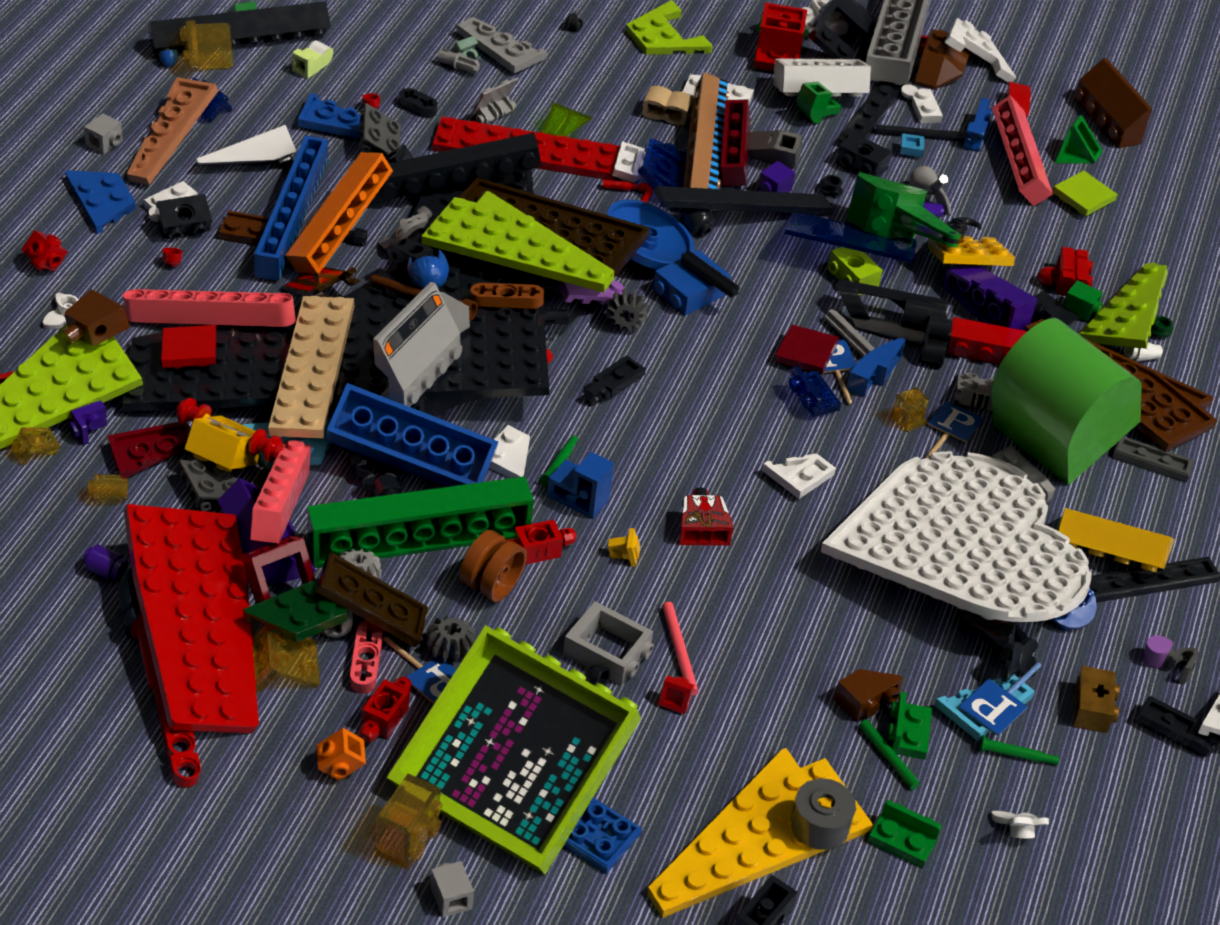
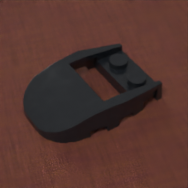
[807,0,877,59]

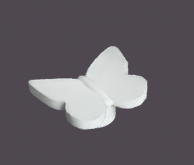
[43,293,79,329]
[992,811,1049,838]

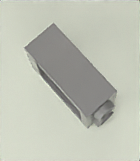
[563,601,654,686]

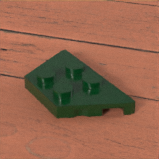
[243,578,347,643]

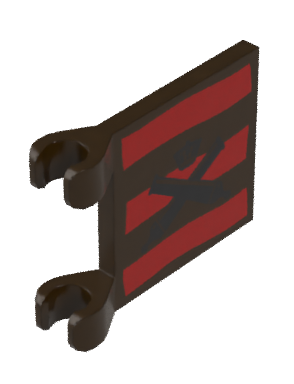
[281,267,360,297]

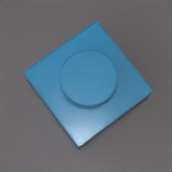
[900,134,924,157]

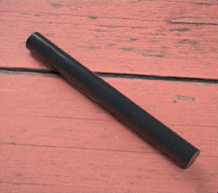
[876,124,965,141]

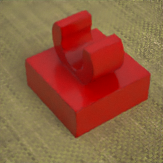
[658,675,694,714]

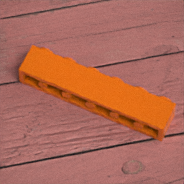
[285,152,393,274]

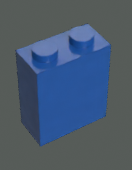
[653,250,731,316]

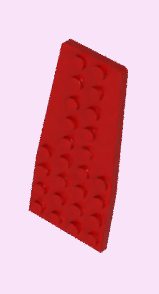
[123,504,259,733]

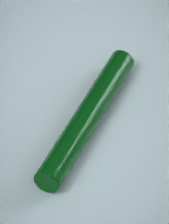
[859,719,920,790]

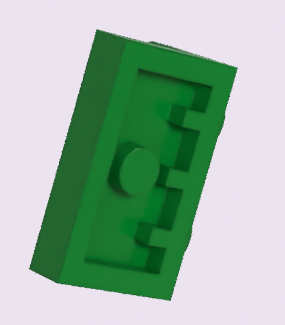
[887,692,932,760]
[867,800,942,868]

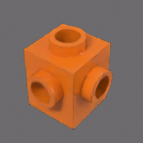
[317,728,366,781]

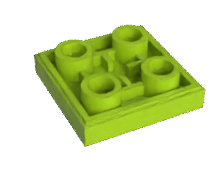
[1052,171,1118,216]

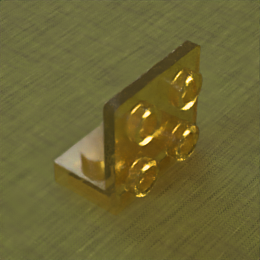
[252,625,320,692]

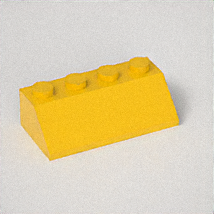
[1059,508,1174,572]

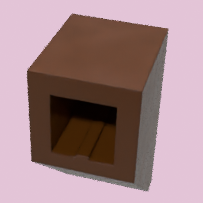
[834,669,904,722]

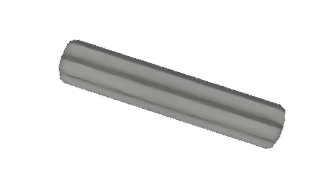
[824,309,875,357]

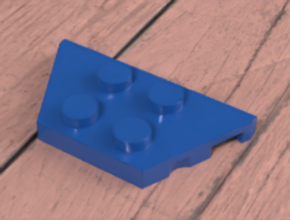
[65,170,136,234]

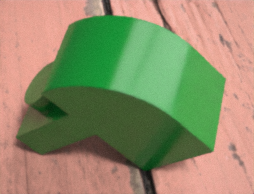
[796,81,842,124]

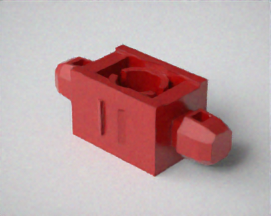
[506,519,576,565]
[359,676,411,743]

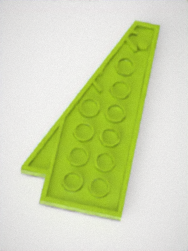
[0,323,143,449]

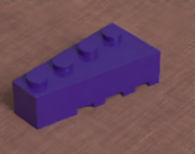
[943,264,1038,331]

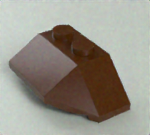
[914,29,971,90]

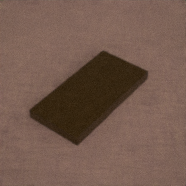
[316,552,428,648]

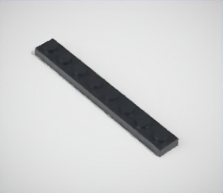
[837,56,921,146]

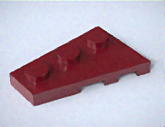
[108,422,191,480]

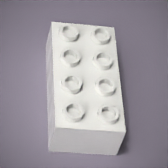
[773,59,871,97]

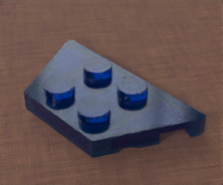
[637,139,687,209]

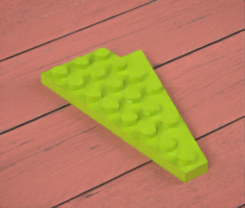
[422,191,614,293]

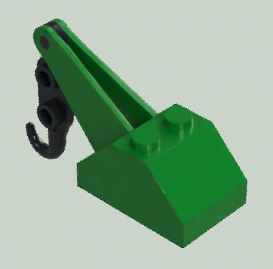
[846,172,982,247]

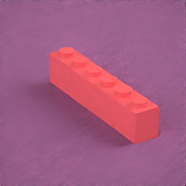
[992,95,1053,206]
[251,440,311,544]

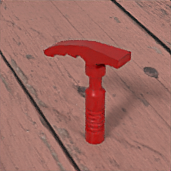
[602,175,654,202]

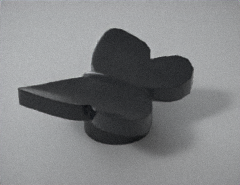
[1000,637,1038,683]

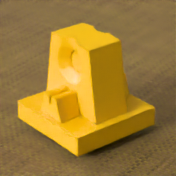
[608,528,640,567]

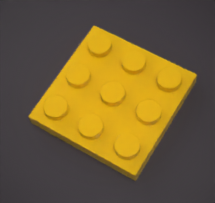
[928,236,1015,266]

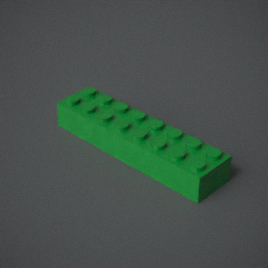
[307,476,534,568]

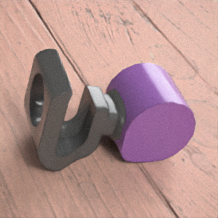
[1142,635,1199,684]

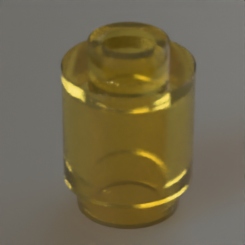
[88,474,128,502]

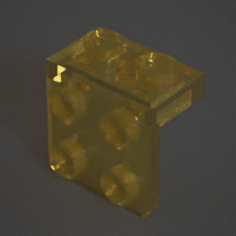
[181,20,233,71]

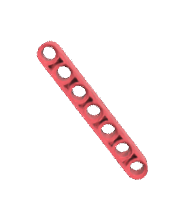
[122,289,296,327]

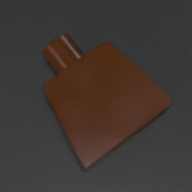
[61,289,130,346]

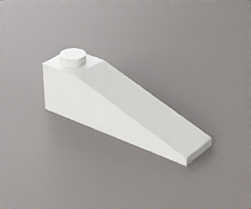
[196,125,296,165]

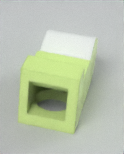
[292,40,333,79]

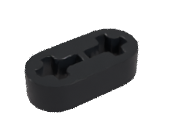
[399,88,438,118]

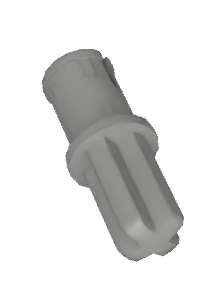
[437,48,480,73]

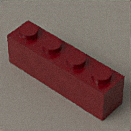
[721,99,750,186]

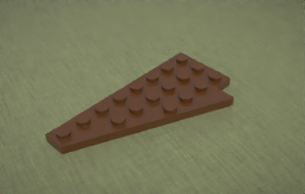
[1024,319,1218,452]

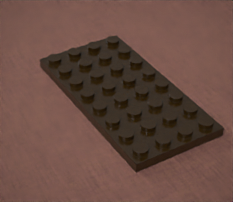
[458,178,650,278]

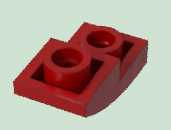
[1006,81,1031,118]

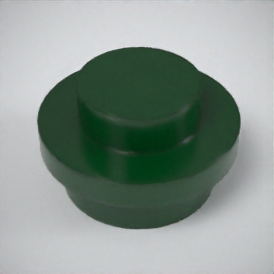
[1151,316,1173,338]

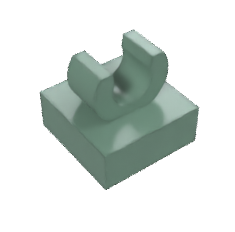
[450,36,478,60]

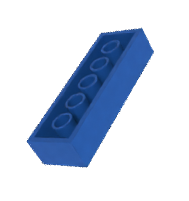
[326,383,499,487]

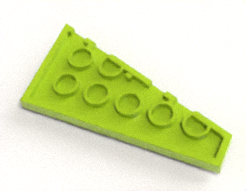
[1079,263,1168,349]

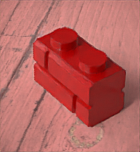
[1056,247,1093,296]

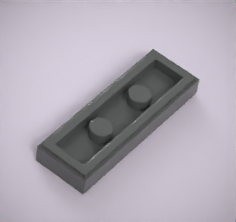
[1112,437,1194,483]

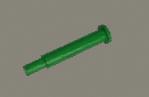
[539,435,578,487]
[979,735,1059,765]

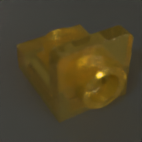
[11,427,61,465]

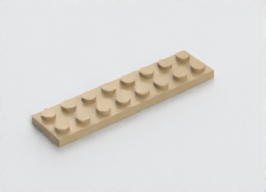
[268,296,355,438]

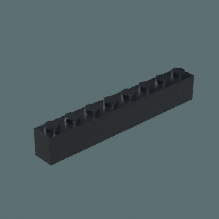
[148,1,331,53]
[370,133,542,203]

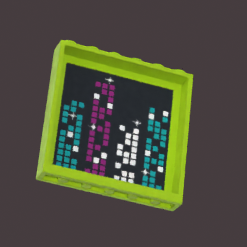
[387,625,642,875]

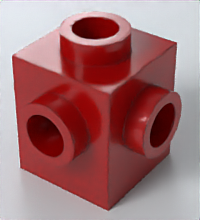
[21,230,68,272]

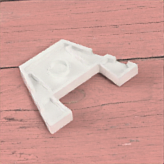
[945,18,1016,83]

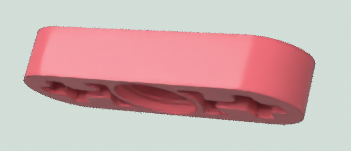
[350,620,383,694]

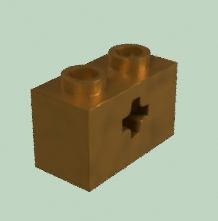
[1073,665,1120,733]

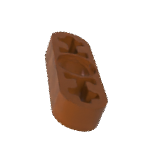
[470,283,544,309]

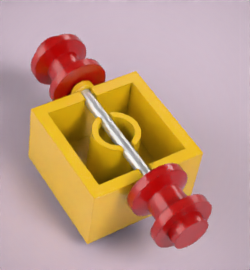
[176,398,284,472]

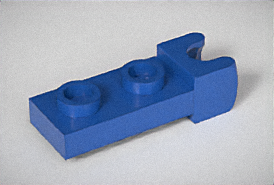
[963,98,992,151]

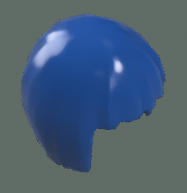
[407,250,449,290]

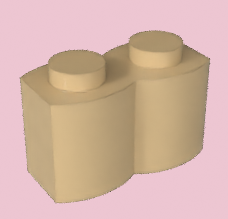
[642,86,694,126]

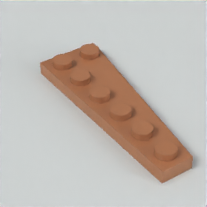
[127,77,218,185]

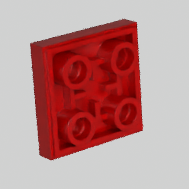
[161,325,217,369]

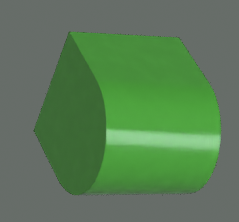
[991,318,1142,486]

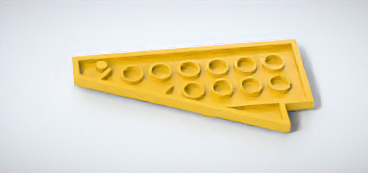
[647,748,873,918]

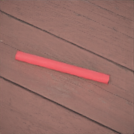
[662,602,699,696]

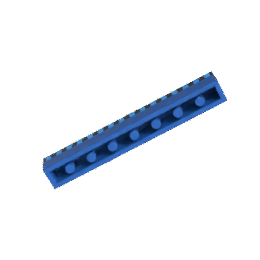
[254,136,328,281]

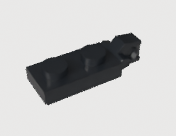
[585,355,646,405]

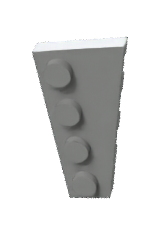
[456,17,547,73]

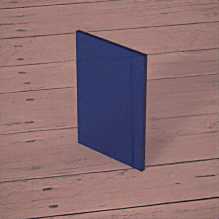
[785,213,917,263]

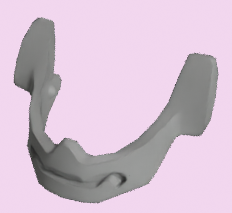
[379,206,433,252]

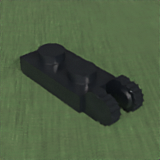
[1135,696,1220,758]

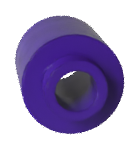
[83,544,128,581]

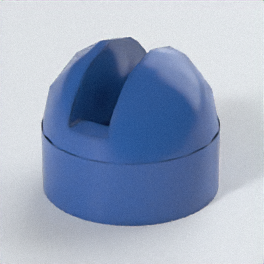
[159,50,178,67]

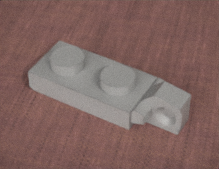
[992,446,1055,502]

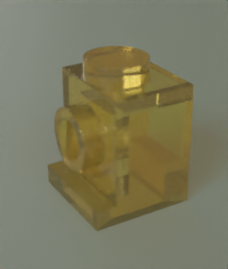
[891,387,929,432]

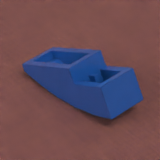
[846,338,906,397]

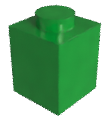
[1063,280,1103,323]

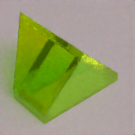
[541,102,593,136]

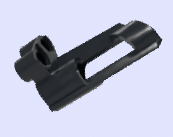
[835,279,952,366]

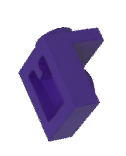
[69,400,107,445]

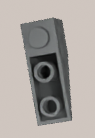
[748,130,803,169]

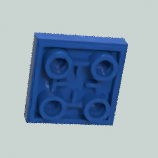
[563,798,642,874]

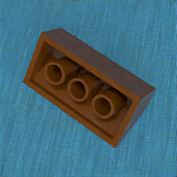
[1074,58,1152,148]

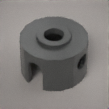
[790,778,856,850]

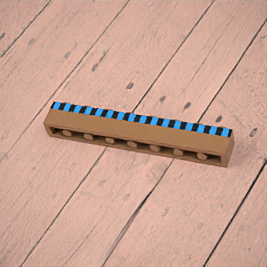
[683,72,729,210]

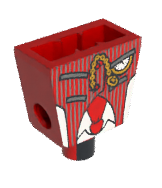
[679,487,734,546]

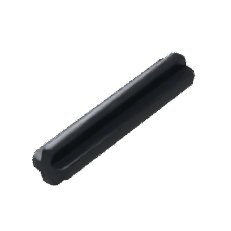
[680,251,740,298]

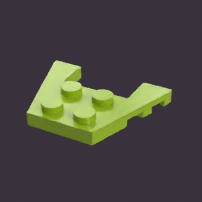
[626,0,713,55]

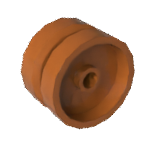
[459,530,527,602]

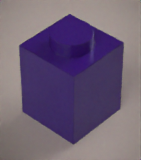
[757,161,795,193]

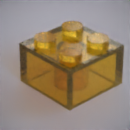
[376,773,443,870]

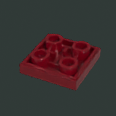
[775,324,839,374]

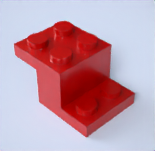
[754,3,807,71]

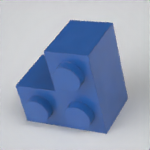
[547,452,614,519]

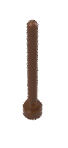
[370,275,478,321]

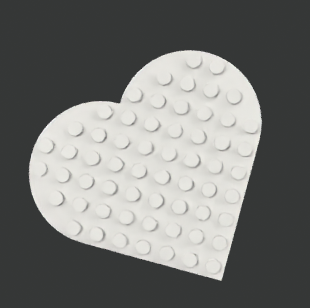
[821,451,1092,622]

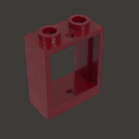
[241,536,315,604]

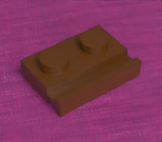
[219,210,270,246]

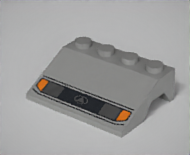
[373,282,462,407]

